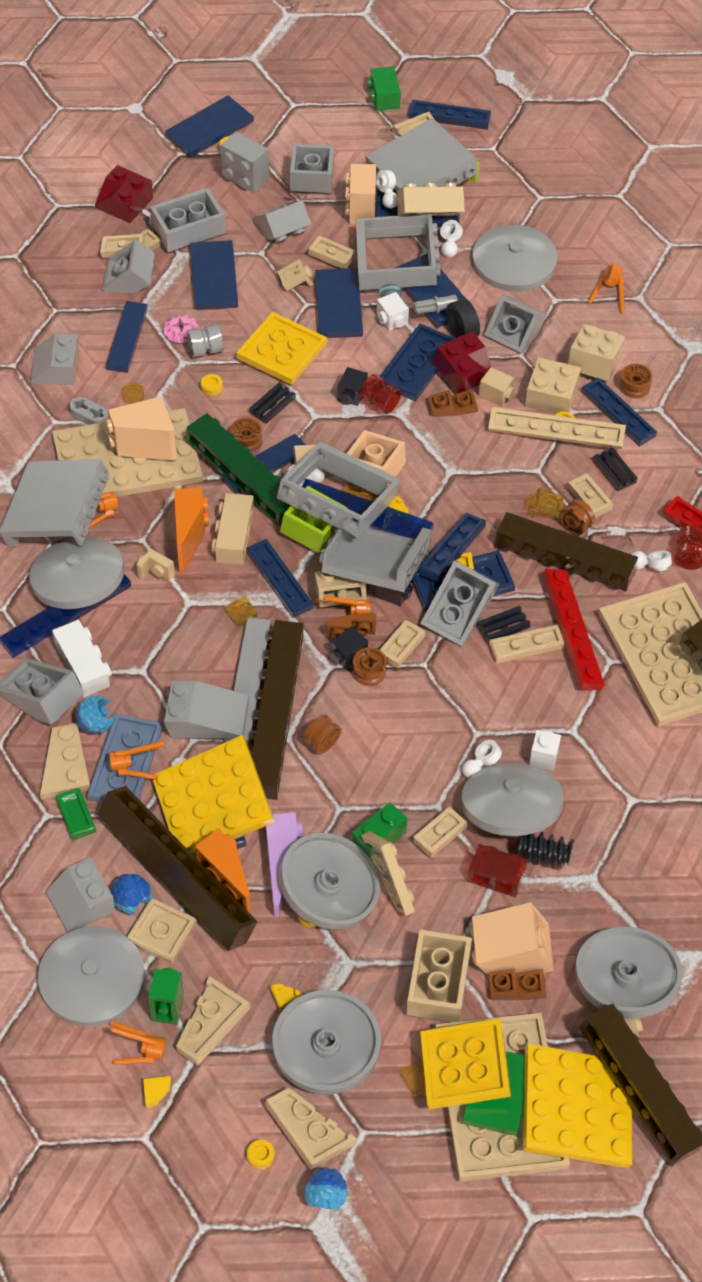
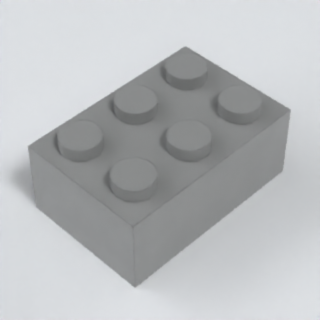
[150,188,226,252]

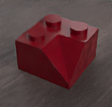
[95,165,153,224]
[433,331,491,394]

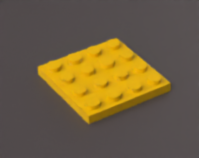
[153,735,275,857]
[523,1044,632,1169]

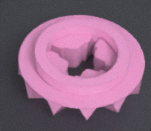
[163,314,198,343]

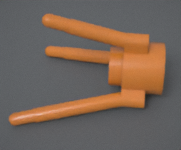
[588,264,624,313]
[88,491,119,529]
[314,596,370,615]
[110,741,165,780]
[109,1020,166,1065]

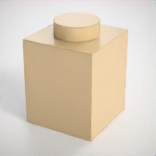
[479,367,515,407]

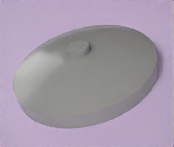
[472,224,557,292]
[29,537,125,609]
[462,763,564,836]
[279,833,380,929]
[38,926,145,1027]
[575,927,683,1018]
[272,990,381,1095]

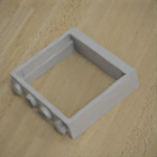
[356,214,441,290]
[277,442,401,538]

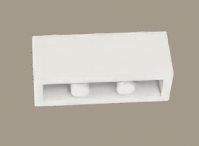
[52,620,112,698]

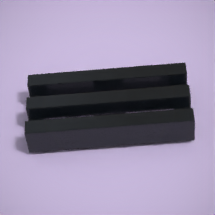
[250,383,296,424]
[593,448,638,491]
[477,605,531,644]

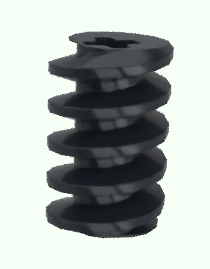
[518,831,574,870]

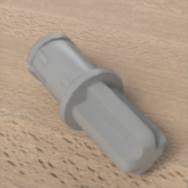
[414,294,457,314]

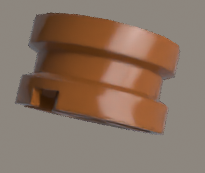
[620,363,652,398]
[230,418,262,452]
[559,499,596,536]
[353,647,387,686]
[303,715,342,754]

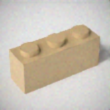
[397,183,465,216]
[212,493,254,565]

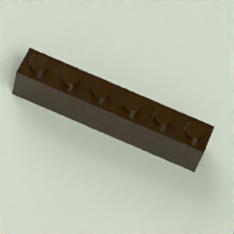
[495,512,638,592]
[579,1003,702,1167]

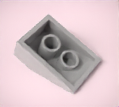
[420,560,500,646]
[0,658,84,725]
[164,681,250,739]

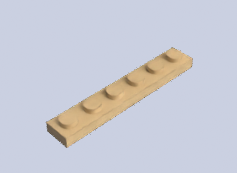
[488,407,626,449]

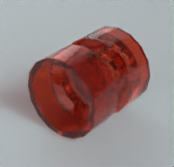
[360,374,402,414]
[674,525,702,570]

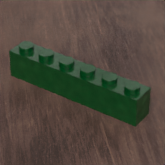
[186,413,291,527]

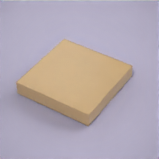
[127,899,197,965]

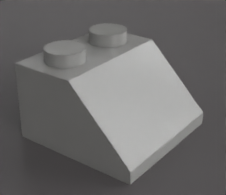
[252,200,311,242]
[102,239,155,294]
[484,295,547,353]
[31,334,79,385]
[46,857,115,933]

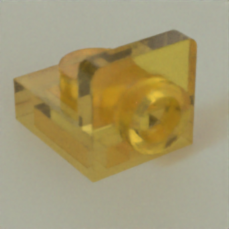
[526,487,564,519]

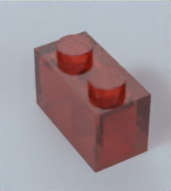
[467,844,528,898]

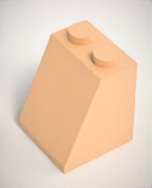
[106,397,177,460]
[470,902,554,974]

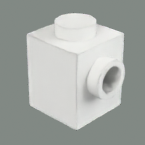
[377,292,409,331]
[530,730,561,771]

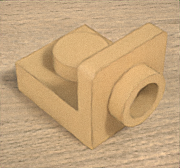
[278,259,314,291]
[136,549,175,581]

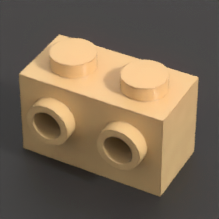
[314,571,366,607]

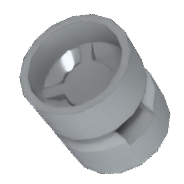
[187,324,224,358]

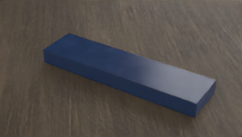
[408,100,491,130]
[106,301,148,373]
[581,378,657,447]
[221,434,306,494]
[418,513,486,582]
[246,539,314,618]

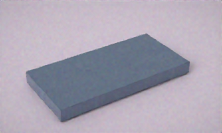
[87,713,164,803]

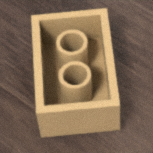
[407,930,472,1022]

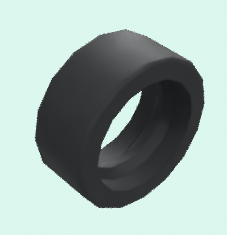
[446,298,480,338]

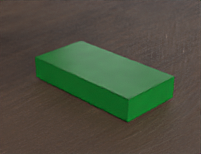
[56,788,96,841]

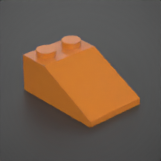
[174,487,209,573]
[195,828,251,914]

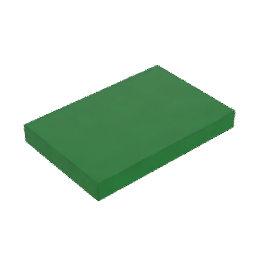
[463,1051,525,1136]

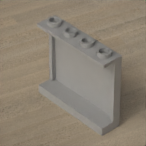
[366,118,477,191]
[0,459,110,547]
[320,511,432,592]

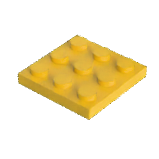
[236,312,327,385]
[420,1018,511,1110]

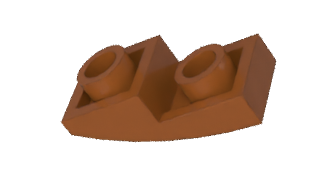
[428,389,478,416]
[327,613,376,640]
[489,969,547,1000]

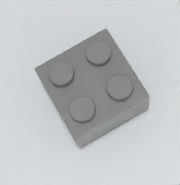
[220,131,269,193]
[290,144,334,193]

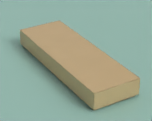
[489,625,565,664]

